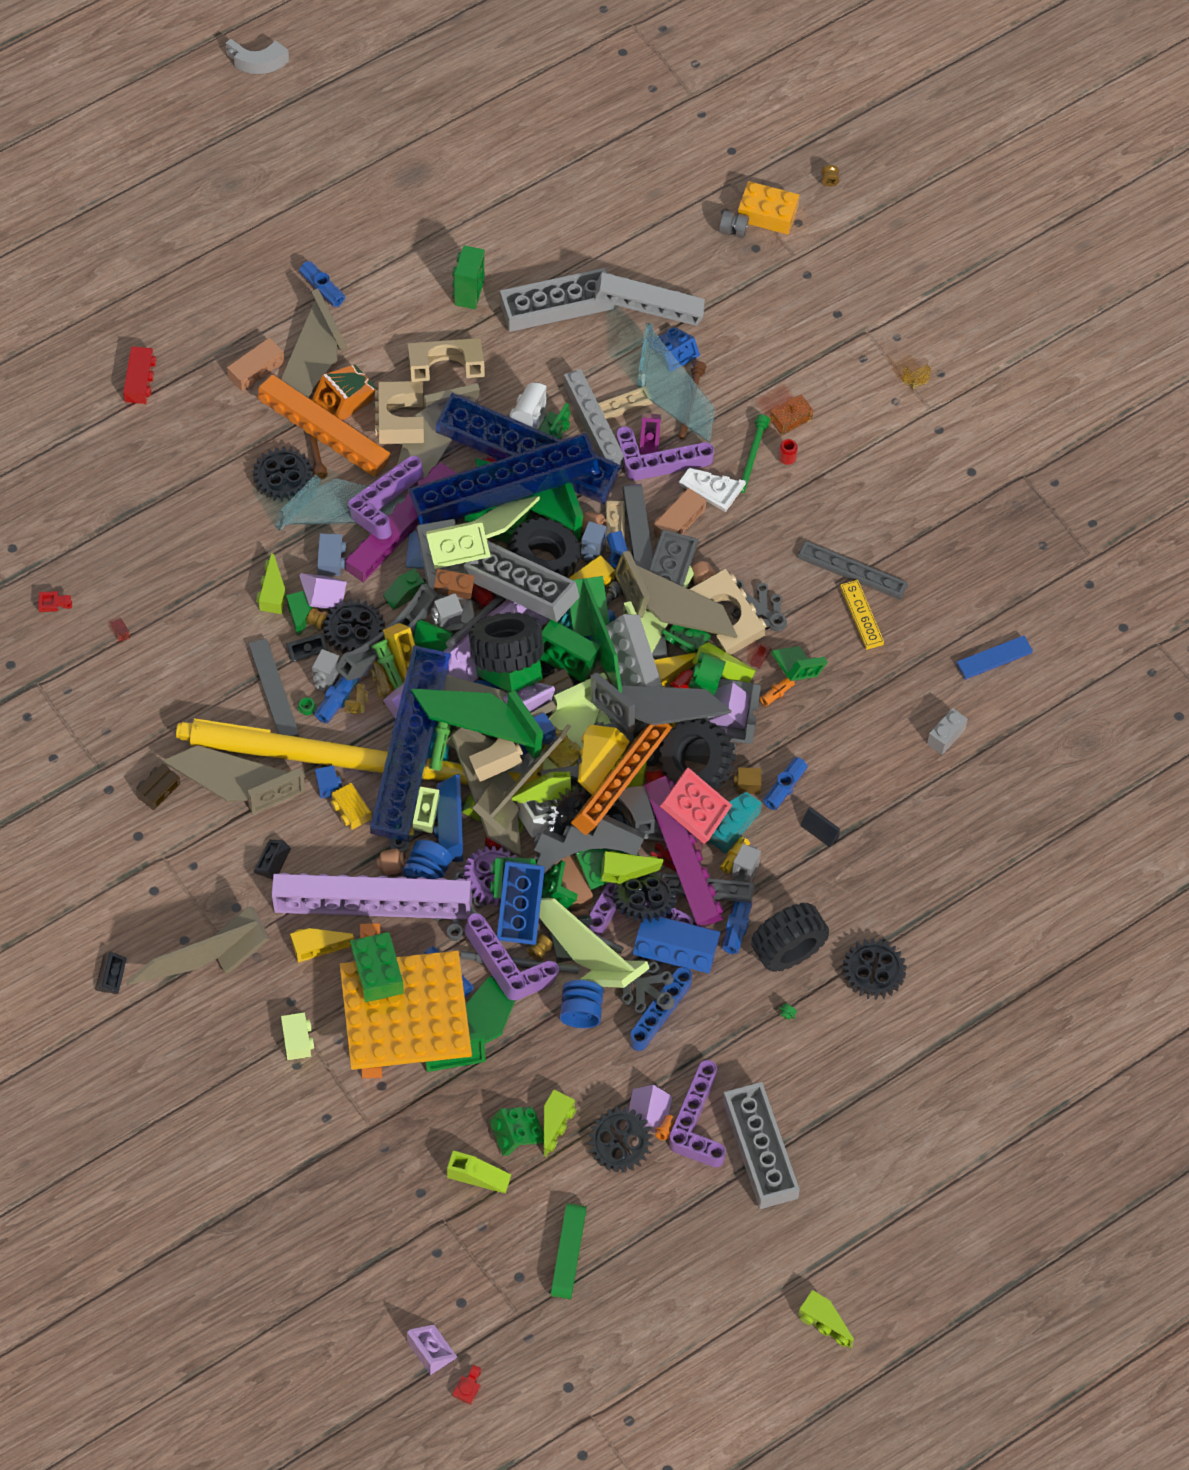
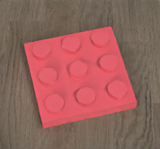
[660,768,732,844]

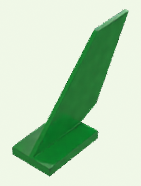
[474,458,583,542]
[568,576,622,693]
[411,689,543,759]
[425,977,518,1072]

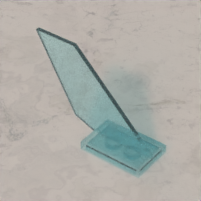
[637,323,715,443]
[275,474,406,531]

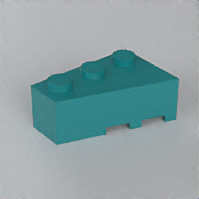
[708,792,762,854]

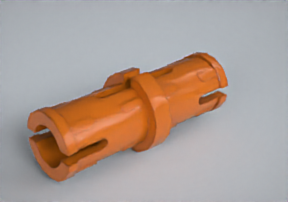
[759,677,795,707]

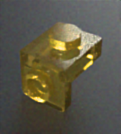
[902,364,932,389]
[345,684,369,714]

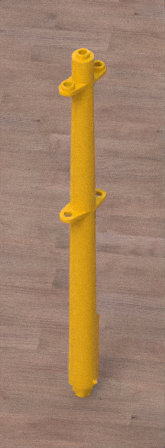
[176,718,543,789]

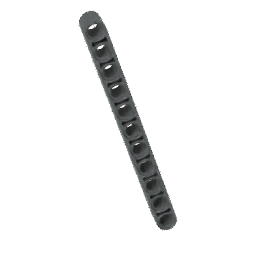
[623,484,667,660]

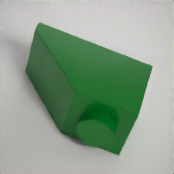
[383,568,425,610]
[286,591,313,636]

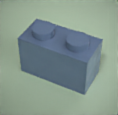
[581,521,607,563]
[318,533,346,576]

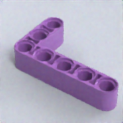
[616,426,714,481]
[348,456,424,539]
[587,882,693,936]
[464,913,559,1001]
[669,1060,726,1167]

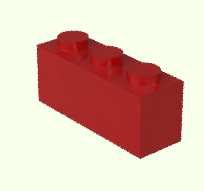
[123,346,157,404]

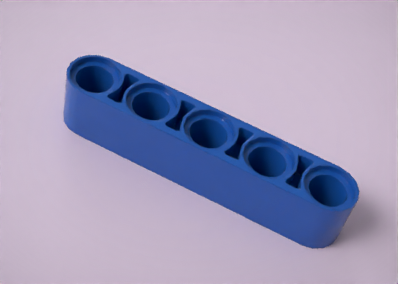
[630,967,692,1051]

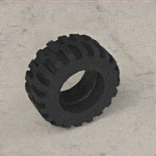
[507,518,580,578]
[469,612,544,673]
[659,718,736,789]
[751,903,829,972]

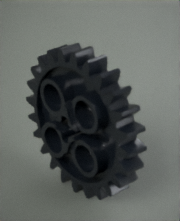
[253,446,313,502]
[323,599,385,654]
[546,786,609,838]
[612,872,677,923]
[842,938,907,1000]
[588,1107,654,1173]

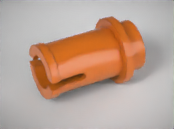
[655,1115,676,1141]

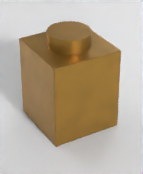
[734,767,762,794]

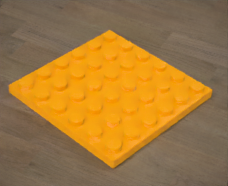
[340,950,472,1070]

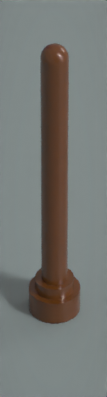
[678,361,707,439]
[308,434,328,480]

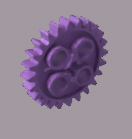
[463,846,517,907]

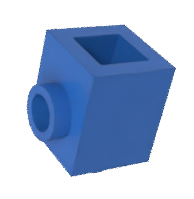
[315,766,342,798]

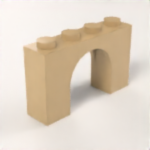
[408,338,485,382]
[375,381,424,444]
[689,569,766,655]
[456,726,523,782]

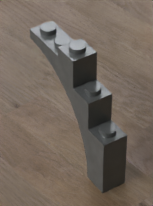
[335,584,439,681]
[541,759,655,834]
[533,815,646,873]

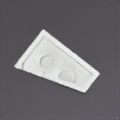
[679,468,746,512]

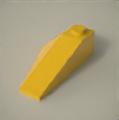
[578,725,629,794]

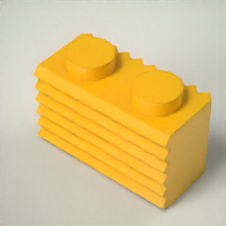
[330,783,372,830]

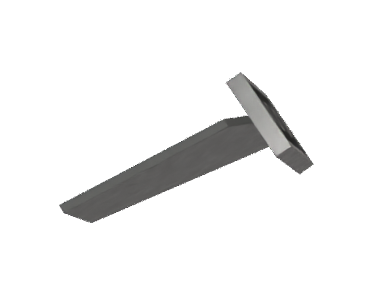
[591,672,732,734]

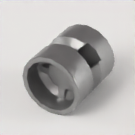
[719,210,749,238]

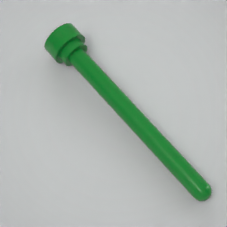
[740,414,770,493]

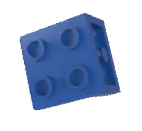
[647,327,700,373]

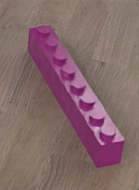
[345,462,458,583]
[644,776,723,927]

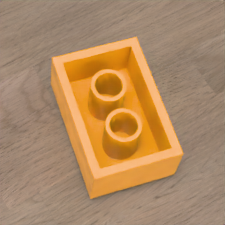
[738,181,800,235]

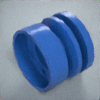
[402,840,452,880]
[560,980,604,1029]

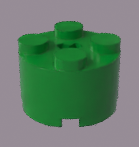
[688,652,726,696]

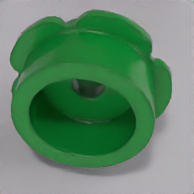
[298,697,316,716]
[779,1003,798,1020]

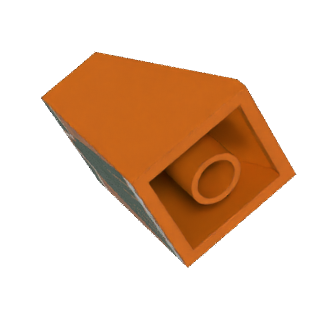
[312,364,377,421]

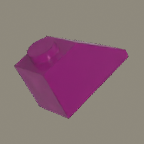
[639,413,661,454]

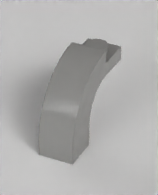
[226,39,289,74]

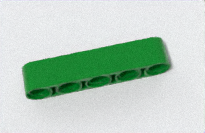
[551,1203,587,1300]

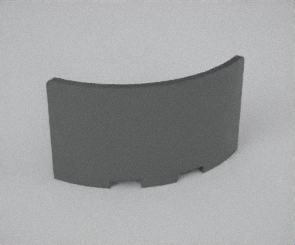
[717,679,761,744]

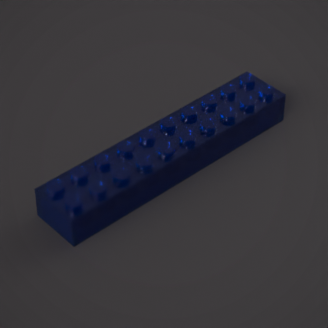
[436,393,621,505]
[408,433,600,525]
[370,645,452,842]

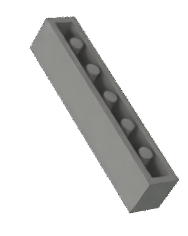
[594,272,705,326]
[564,369,624,473]

